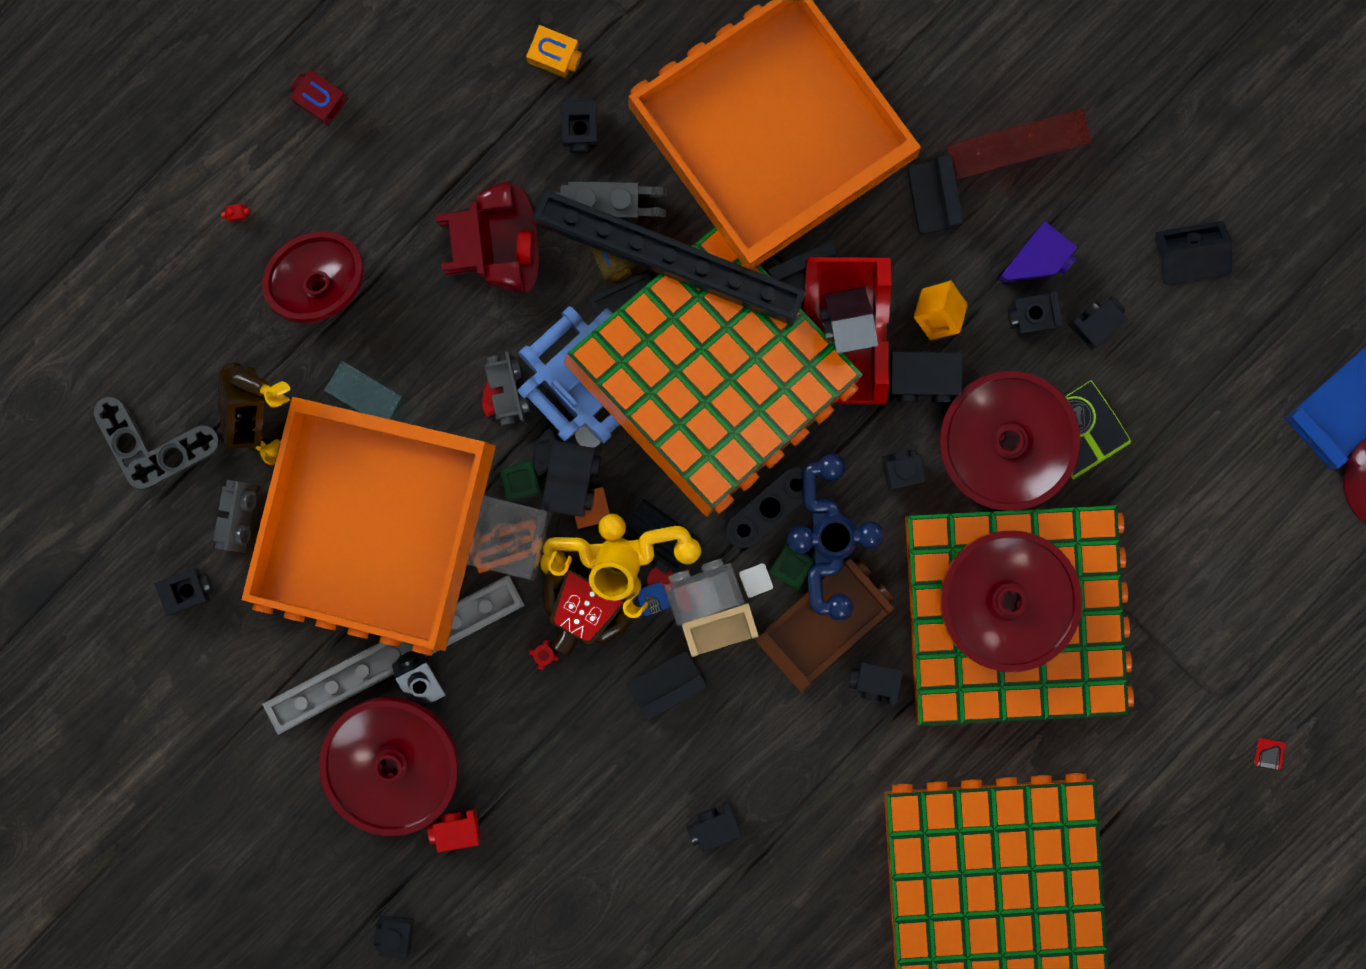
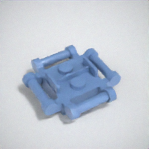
[517,306,620,444]

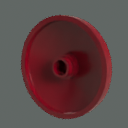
[940,371,1081,511]
[939,531,1082,672]
[319,697,460,836]

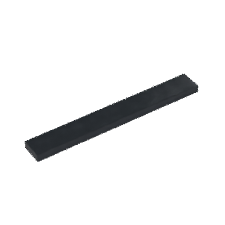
[531,189,806,326]

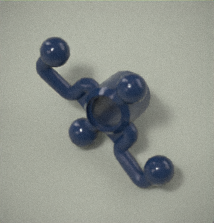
[787,453,885,622]

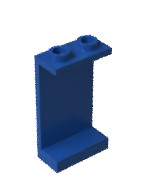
[1284,346,1366,470]

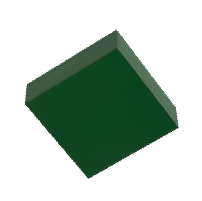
[499,460,541,502]
[768,543,815,590]

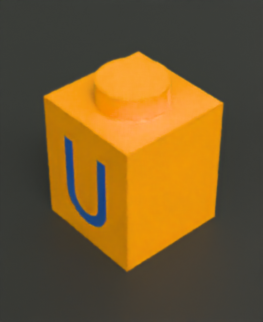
[526,25,582,79]

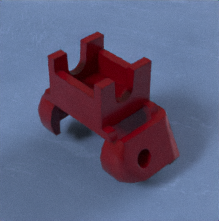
[435,181,540,295]

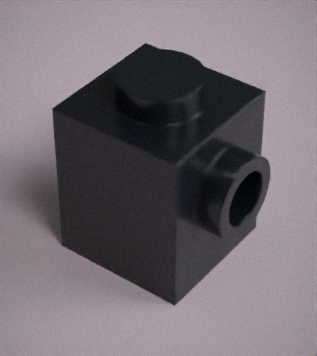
[392,651,445,707]

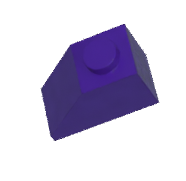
[998,221,1077,283]

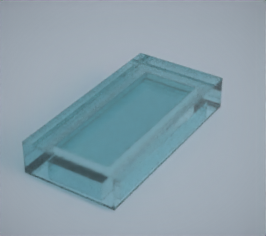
[324,361,402,419]

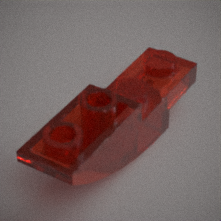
[947,109,1092,179]

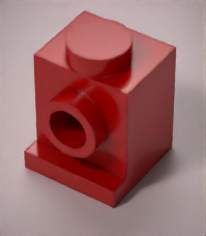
[427,808,481,853]

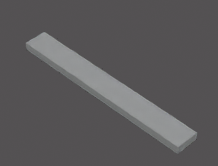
[262,575,525,735]

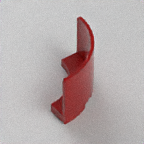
[804,257,892,404]

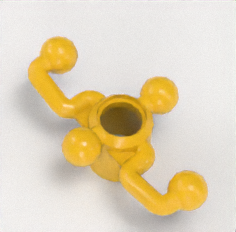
[540,514,701,601]

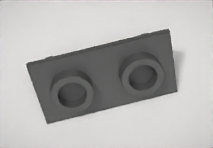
[484,352,530,426]
[213,480,257,553]

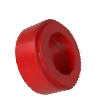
[516,230,534,265]

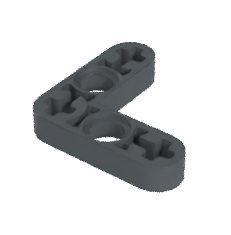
[94,397,221,490]

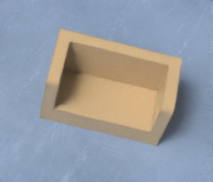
[681,603,759,657]

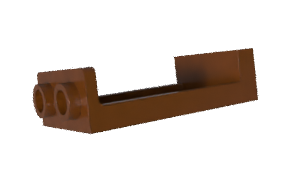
[754,557,895,693]

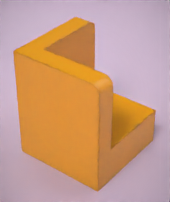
[914,280,967,341]

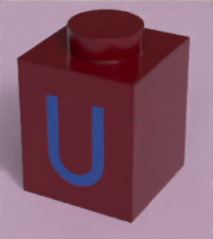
[290,69,348,126]

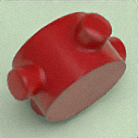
[221,204,251,222]
[529,640,559,670]

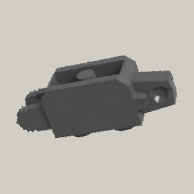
[542,182,666,223]

